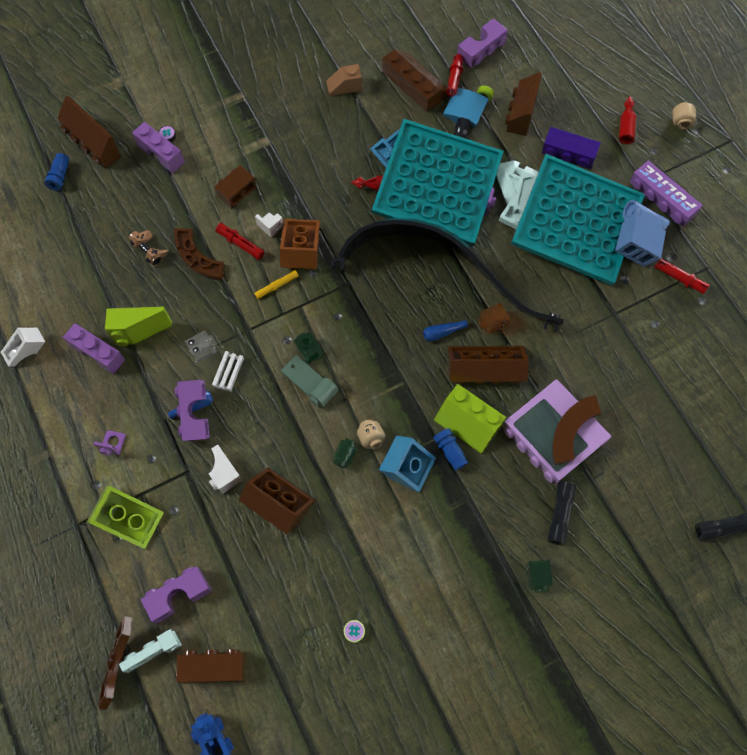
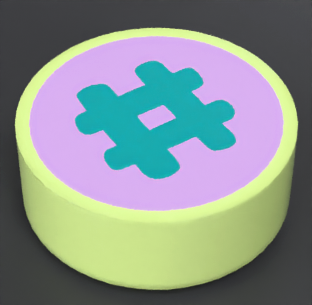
[344,620,365,643]

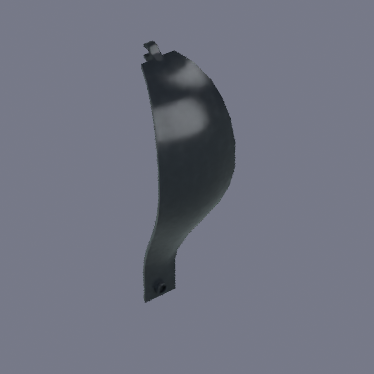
[331,218,564,332]

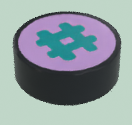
[158,126,177,143]

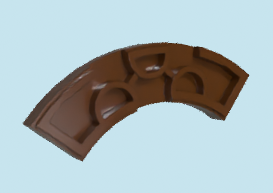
[174,228,225,281]
[552,395,601,465]
[98,616,132,710]

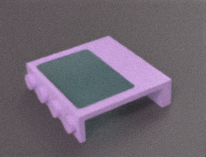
[503,379,612,486]

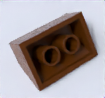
[505,72,542,136]
[239,467,315,534]

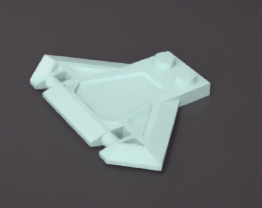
[496,160,538,229]

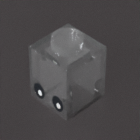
[185,330,217,363]

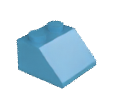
[379,436,436,492]

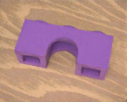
[457,18,508,68]
[132,122,185,174]
[63,323,125,374]
[175,380,210,441]
[140,567,212,624]

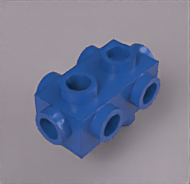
[191,713,234,755]

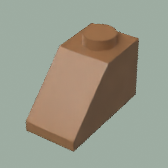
[326,64,362,96]

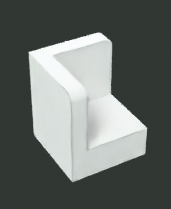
[255,213,284,238]

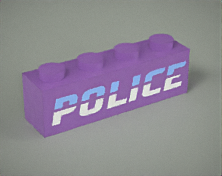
[630,160,703,227]

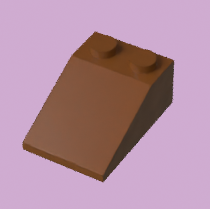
[280,219,320,269]

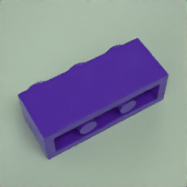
[542,127,601,169]

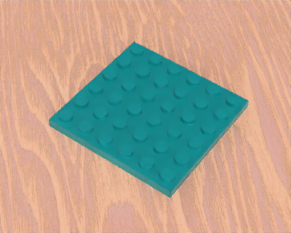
[371,119,504,246]
[511,154,645,286]

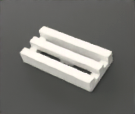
[212,351,244,392]

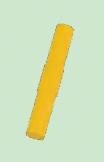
[254,270,299,299]

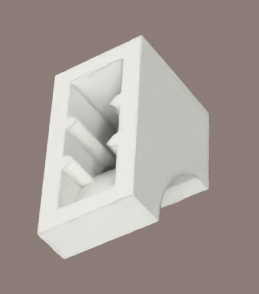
[1,328,45,367]
[208,445,242,494]

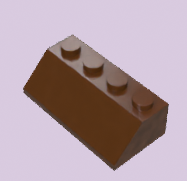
[382,49,448,112]
[57,95,121,169]
[448,346,529,384]

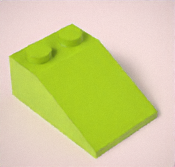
[105,307,172,346]
[87,485,164,549]

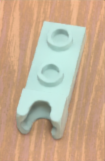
[119,629,182,673]

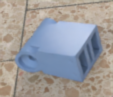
[615,200,670,267]

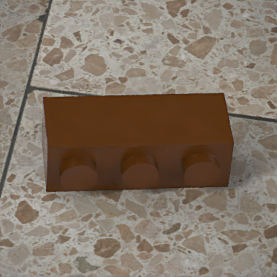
[176,649,245,683]

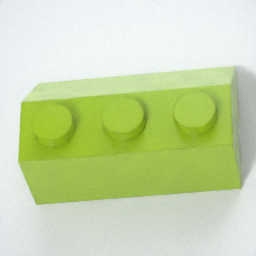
[434,384,506,454]

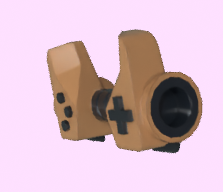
[129,230,168,266]

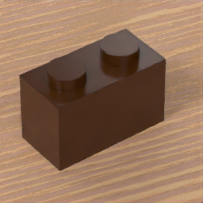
[214,165,257,209]

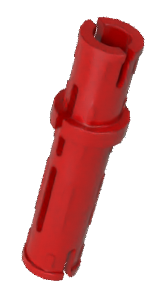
[446,54,464,97]
[215,223,265,261]
[654,258,710,295]

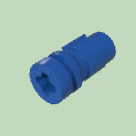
[44,153,70,191]
[433,428,469,471]

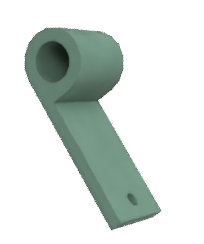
[281,355,339,407]

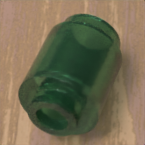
[332,438,358,469]

